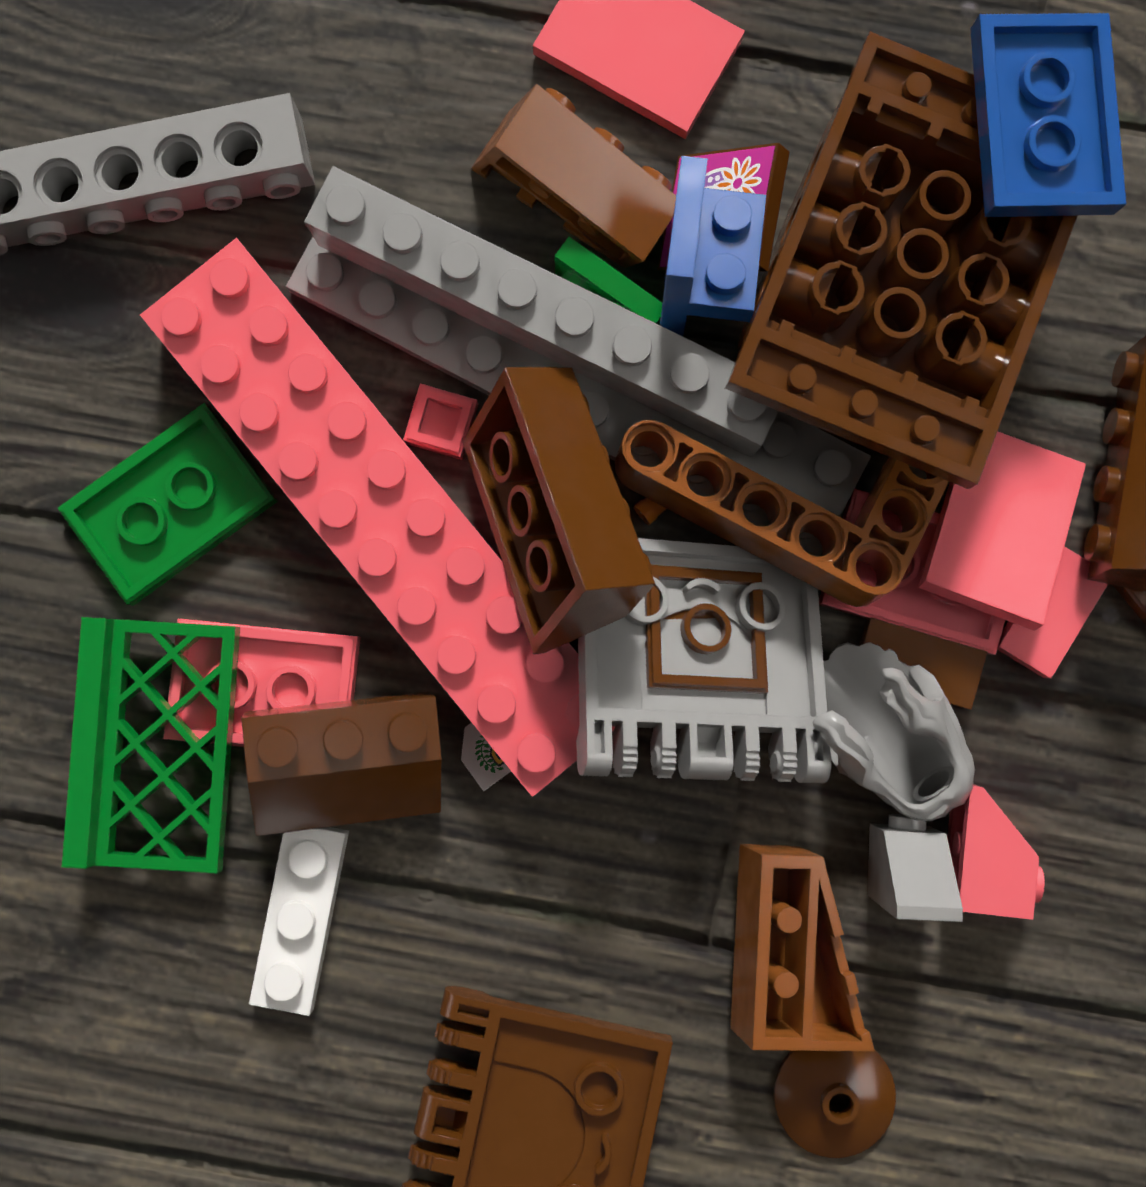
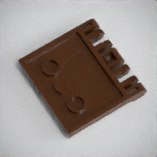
[402,986,673,1187]

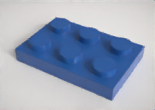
[970,13,1126,217]

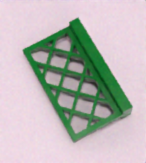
[62,617,240,874]

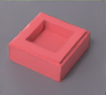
[403,383,479,460]

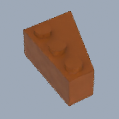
[471,83,676,268]
[730,844,875,1051]

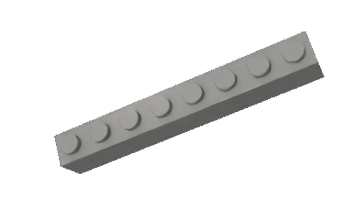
[304,166,778,457]

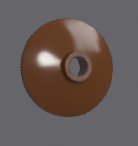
[774,1049,896,1158]

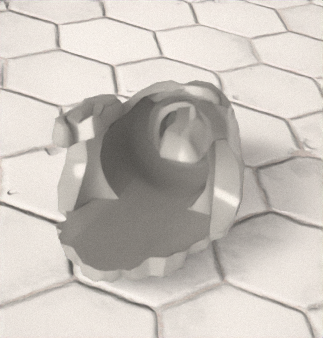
[813,642,975,821]

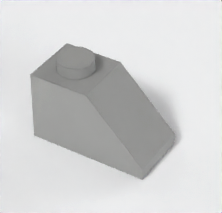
[867,814,963,922]

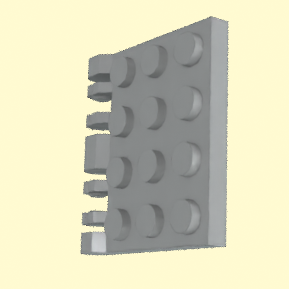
[576,538,831,783]

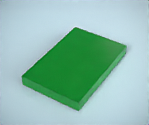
[58,403,278,606]

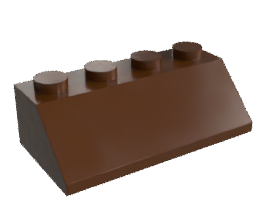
[1084,335,1146,592]
[463,367,655,654]

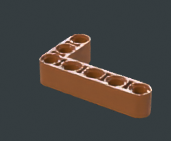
[615,420,949,607]

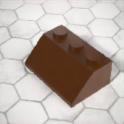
[241,692,442,836]

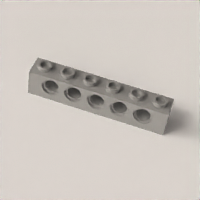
[0,93,315,255]

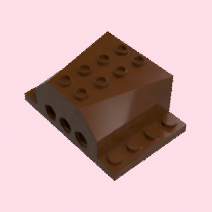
[724,31,1078,489]

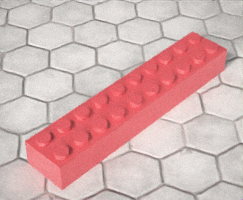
[140,237,615,797]

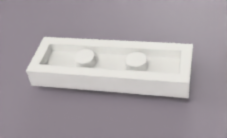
[249,827,349,1016]

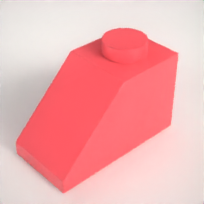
[947,784,1045,920]

